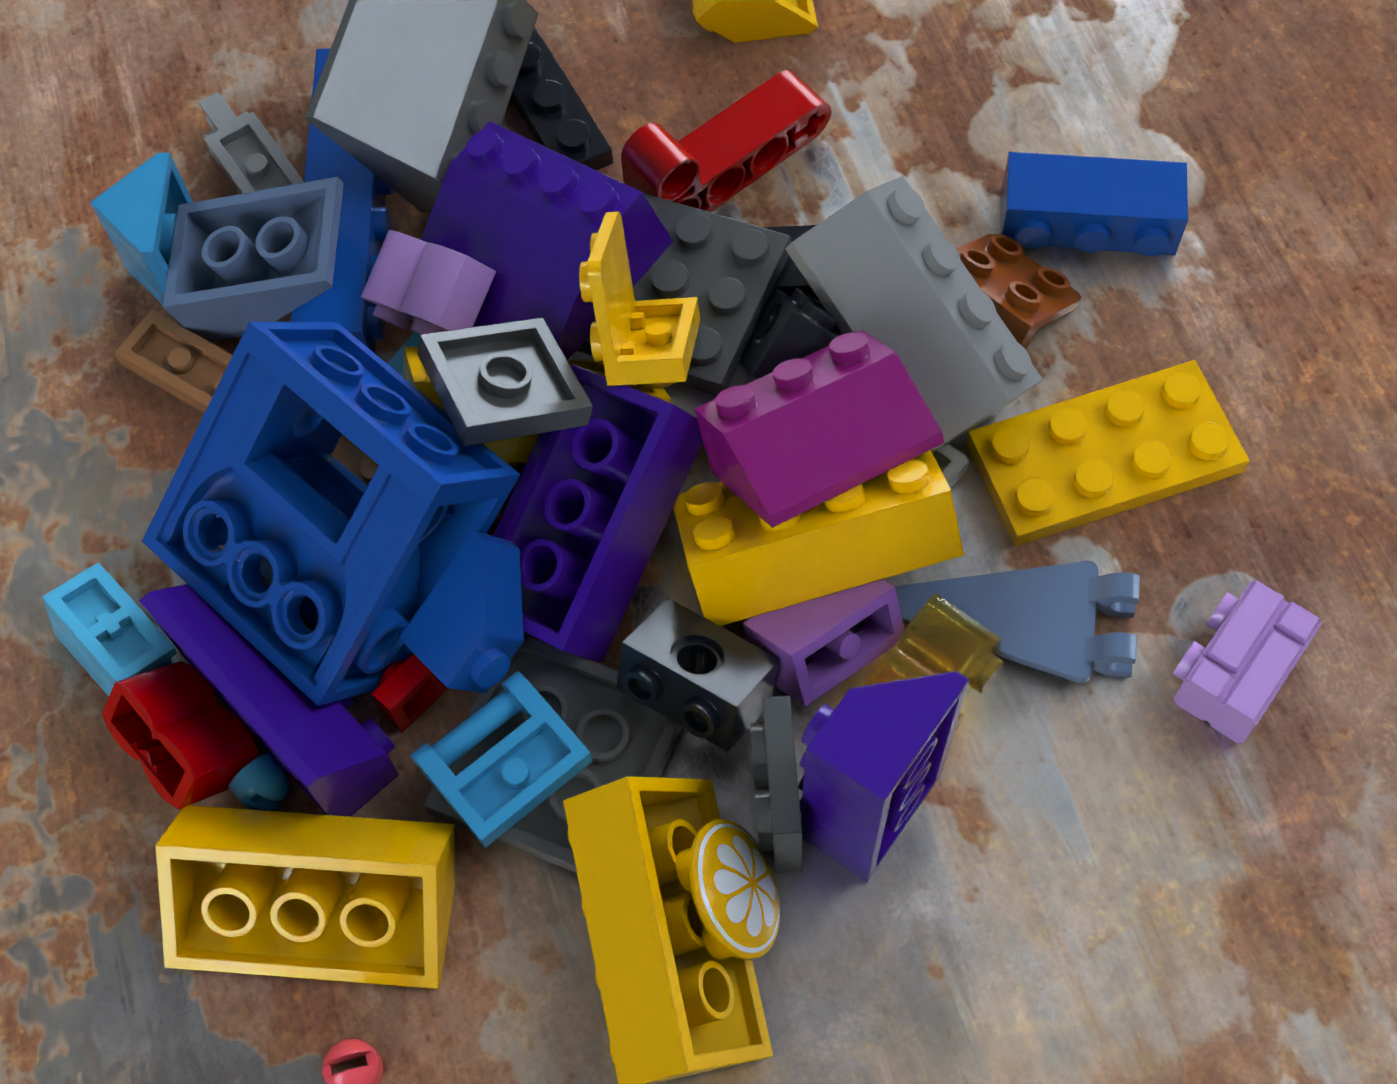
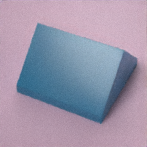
[90,153,193,305]

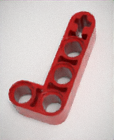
[621,70,832,212]

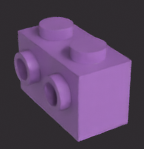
[743,579,906,707]

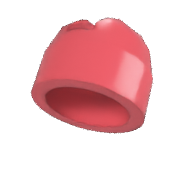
[322,1038,383,1084]

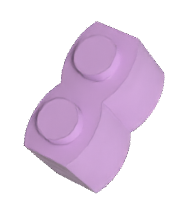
[361,230,496,335]

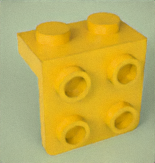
[579,211,701,389]

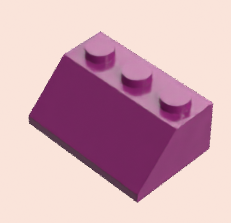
[694,330,945,528]

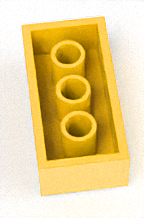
[673,450,964,626]

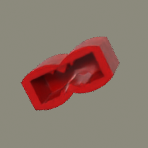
[102,661,259,810]

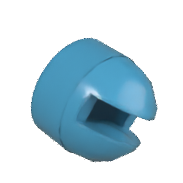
[228,753,290,811]

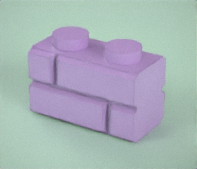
[1173,580,1322,744]

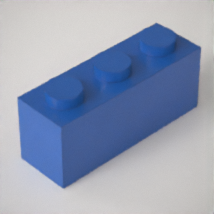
[1000,152,1188,256]

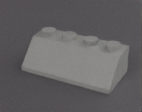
[785,176,1043,453]

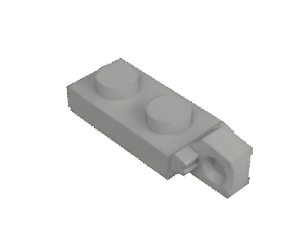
[198,92,304,194]

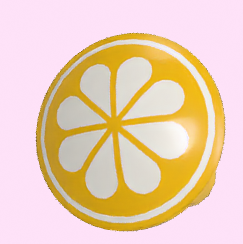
[676,819,780,960]

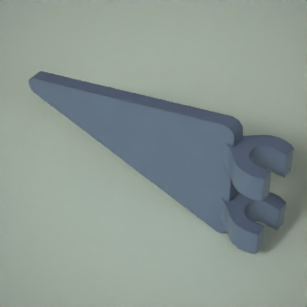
[895,561,1140,683]

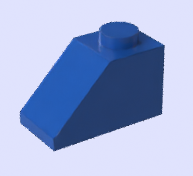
[399,531,524,694]

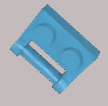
[409,671,593,848]

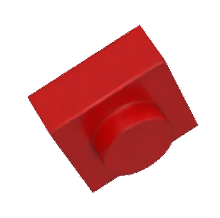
[372,654,448,733]

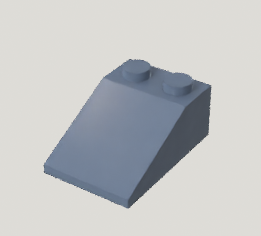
[162,176,344,342]

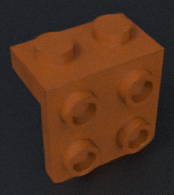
[956,234,1081,350]

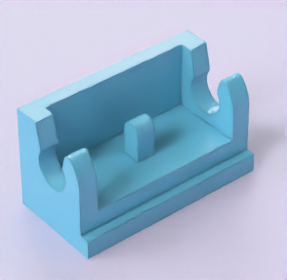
[42,562,177,697]

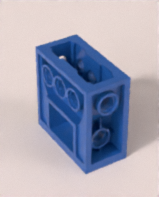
[142,321,520,706]

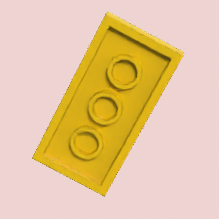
[966,360,1250,547]

